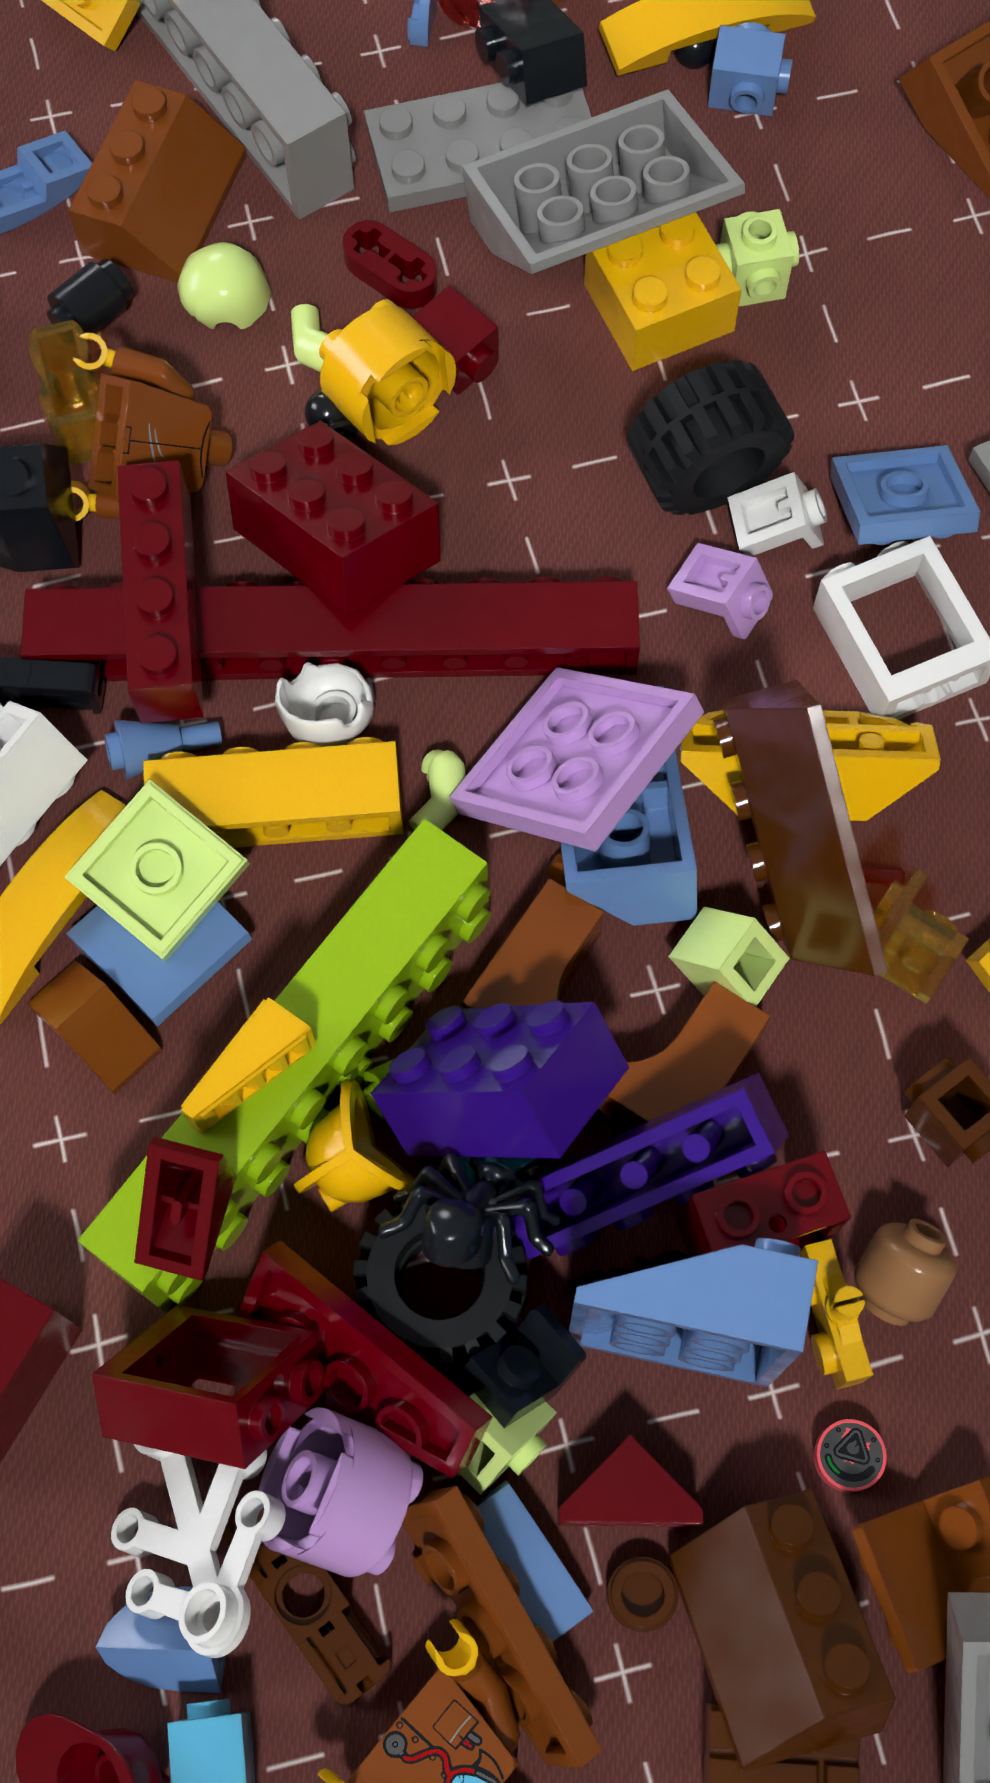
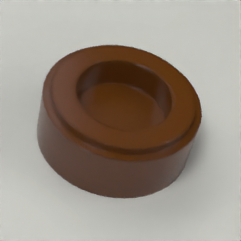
[606,1557,679,1632]

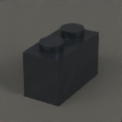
[475,0,587,105]

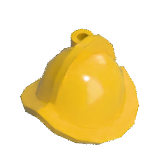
[293,1079,415,1213]

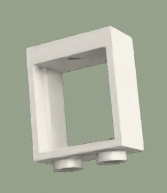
[813,536,990,720]

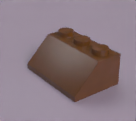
[669,1489,896,1772]

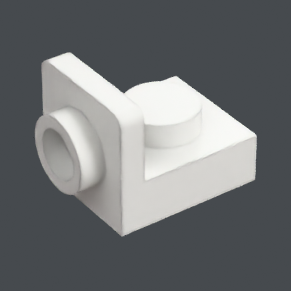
[727,472,827,556]

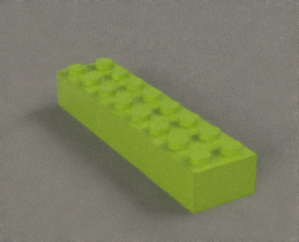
[77,818,492,1313]

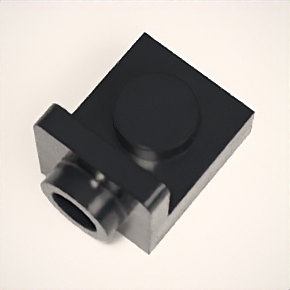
[458,1305,586,1428]

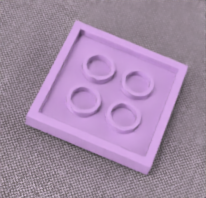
[449,667,704,852]

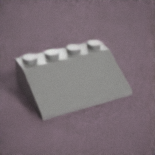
[462,89,745,274]

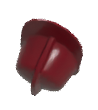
[16,1712,171,1783]

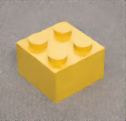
[584,212,742,371]

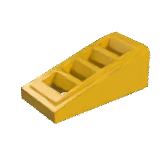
[181,997,316,1134]

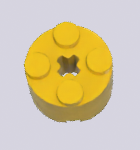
[319,299,456,445]

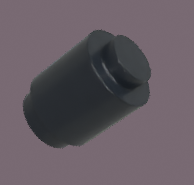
[47,258,134,343]

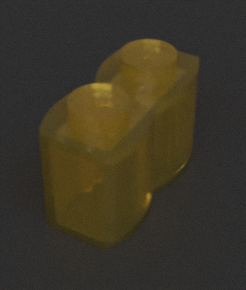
[28,320,100,466]

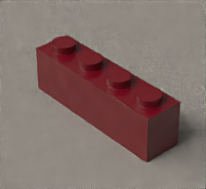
[117,460,204,724]

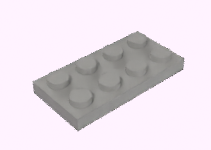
[364,82,592,213]

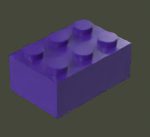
[370,1001,629,1158]

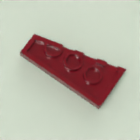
[237,1240,493,1479]

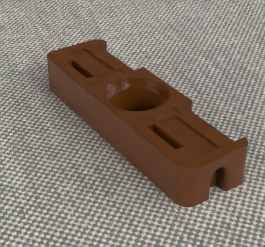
[222,1489,392,1706]

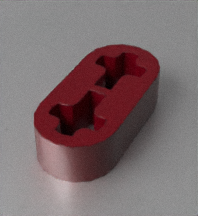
[342,220,438,309]

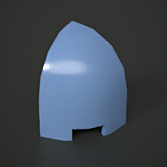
[95,1586,225,1693]

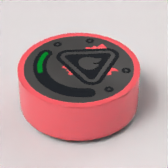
[813,1419,887,1493]

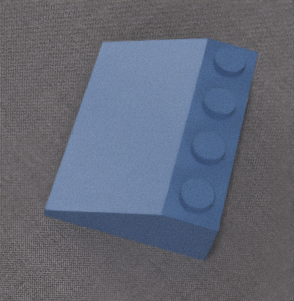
[569,1238,818,1387]

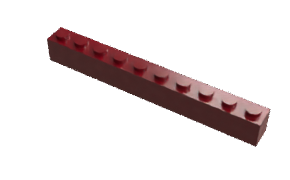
[20,576,640,681]

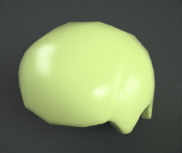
[177,242,271,329]

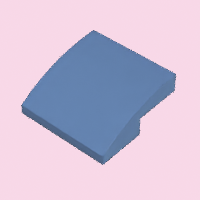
[66,902,252,1026]

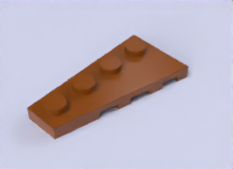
[402,1486,603,1768]

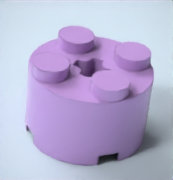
[259,1407,423,1577]

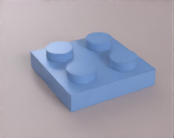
[830,445,981,545]

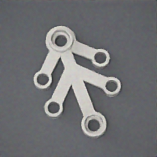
[111,1444,286,1658]

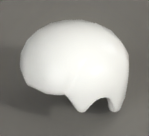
[275,662,374,747]

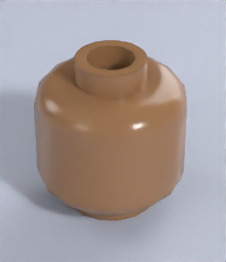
[854,1219,958,1326]

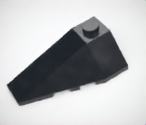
[0,443,80,572]

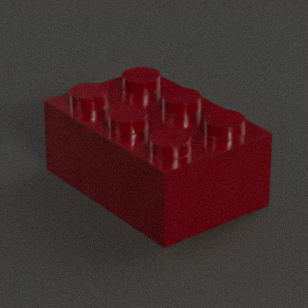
[225,421,441,616]

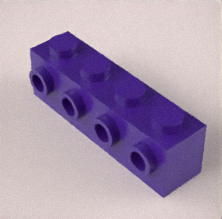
[508,1073,789,1260]

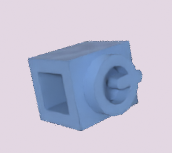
[708,22,793,116]

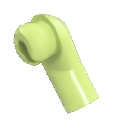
[291,304,328,372]
[409,749,466,830]

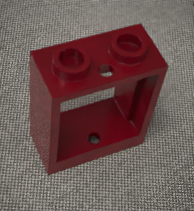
[677,1151,851,1258]
[92,1305,325,1469]

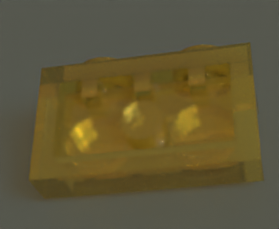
[874,868,969,1004]

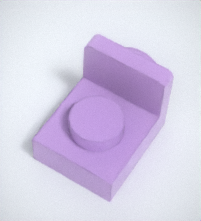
[667,543,773,639]

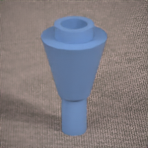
[104,720,222,781]

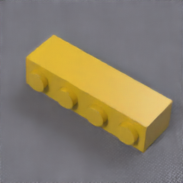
[143,737,404,848]

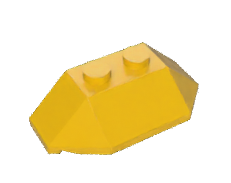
[679,710,941,821]

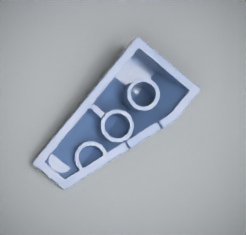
[560,685,697,926]

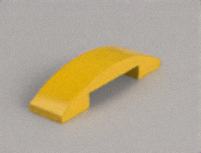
[599,0,816,76]
[0,790,127,1025]

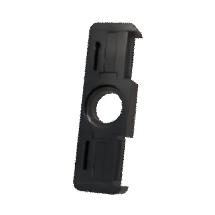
[0,657,105,714]

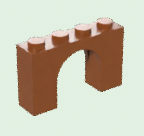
[462,878,771,1129]

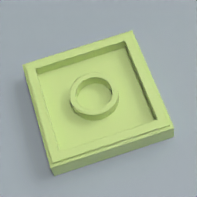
[64,779,250,962]

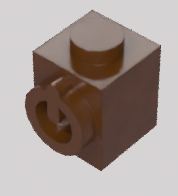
[904,1057,990,1168]

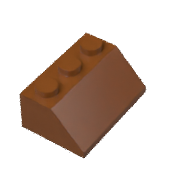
[68,80,247,283]

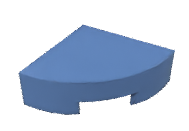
[407,0,437,47]

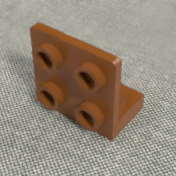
[852,1476,990,1674]

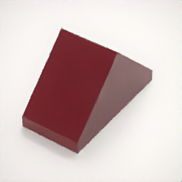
[134,1136,237,1281]
[558,1434,703,1528]

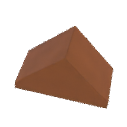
[27,960,163,1095]

